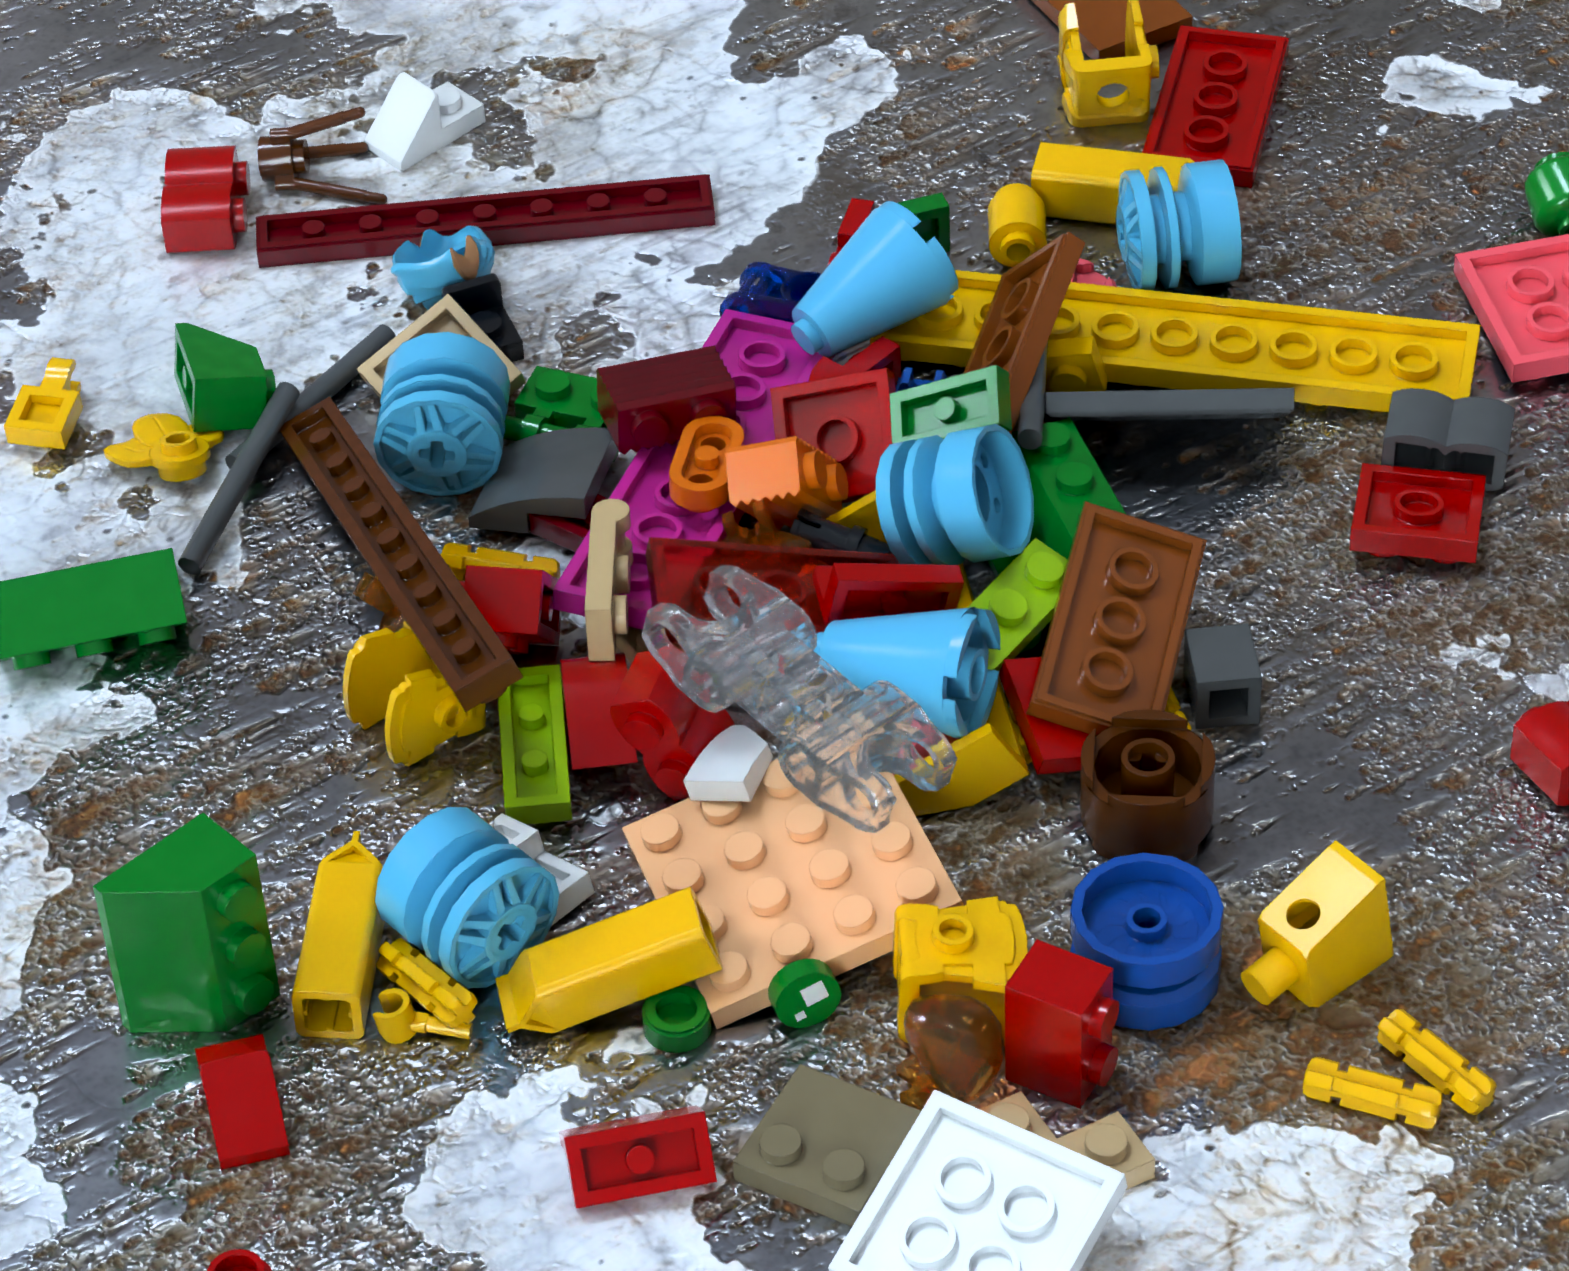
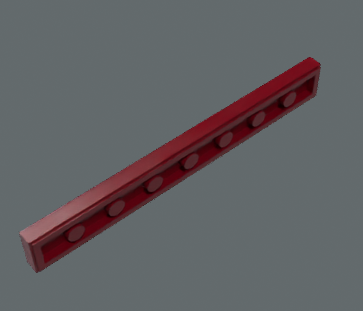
[256,174,715,268]

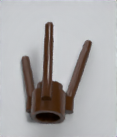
[257,107,387,205]

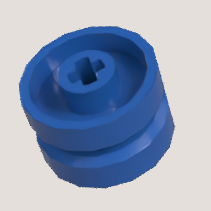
[1070,853,1224,1031]

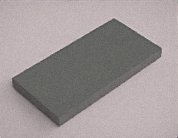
[1044,388,1294,422]

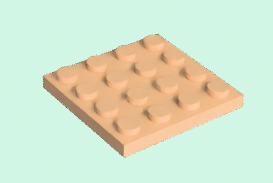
[622,721,964,1030]

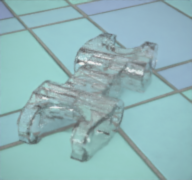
[641,565,957,833]

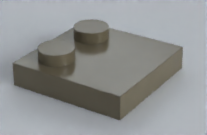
[733,1064,921,1227]

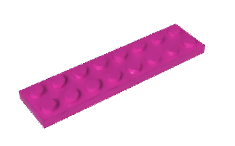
[553,309,836,637]

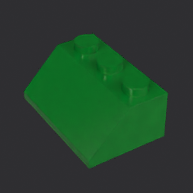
[987,417,1126,578]
[0,548,187,671]
[93,813,280,1033]

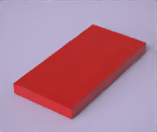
[1142,25,1289,188]

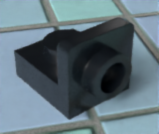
[441,273,524,362]

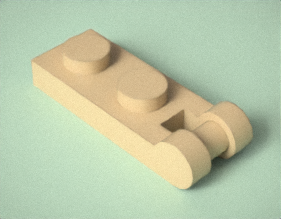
[585,499,633,661]

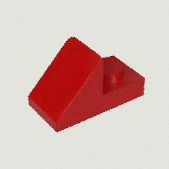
[195,1034,290,1170]

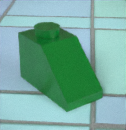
[174,323,276,432]

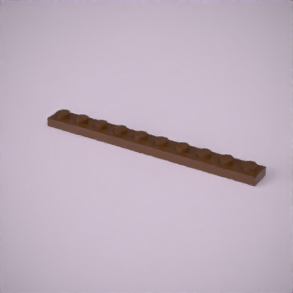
[280,396,523,712]

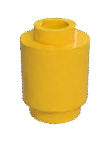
[988,183,1047,267]

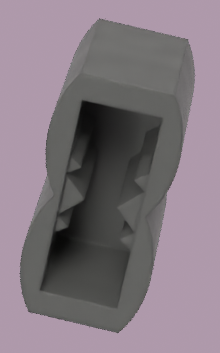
[1381,388,1515,491]

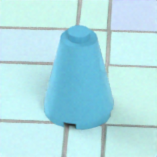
[791,201,958,357]
[811,607,1000,739]

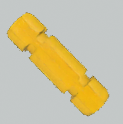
[440,542,561,581]
[376,938,477,1029]
[1377,1009,1497,1115]
[1303,1057,1443,1130]

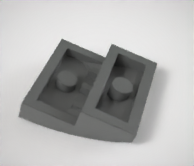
[468,427,618,533]

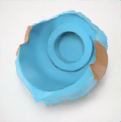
[391,225,495,310]

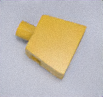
[1241,840,1394,1008]

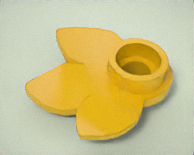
[103,413,224,482]

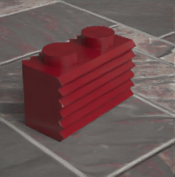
[596,345,736,455]

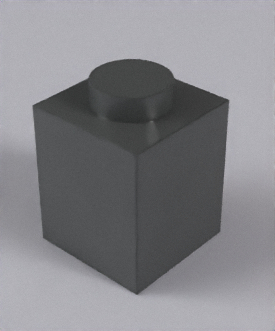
[1183,623,1262,729]

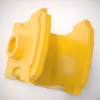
[1057,0,1160,128]
[342,621,486,767]
[892,896,1028,1046]

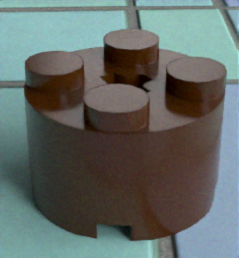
[1080,710,1216,861]

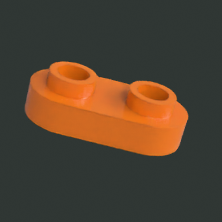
[669,416,744,513]

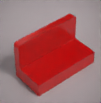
[812,563,964,628]
[559,1105,717,1208]

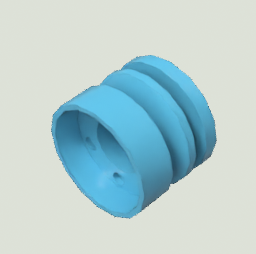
[1116,159,1242,290]
[373,332,511,496]
[876,424,1034,565]
[375,807,559,988]

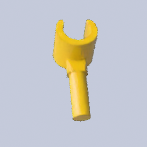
[372,988,473,1044]

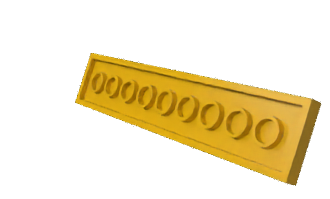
[870,270,1481,412]

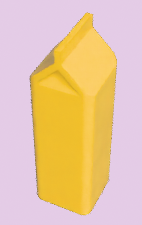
[1031,142,1195,225]
[291,831,385,1039]
[495,886,723,1033]

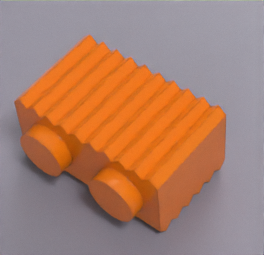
[725,436,848,530]

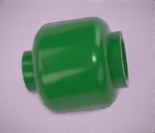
[1525,152,1569,237]

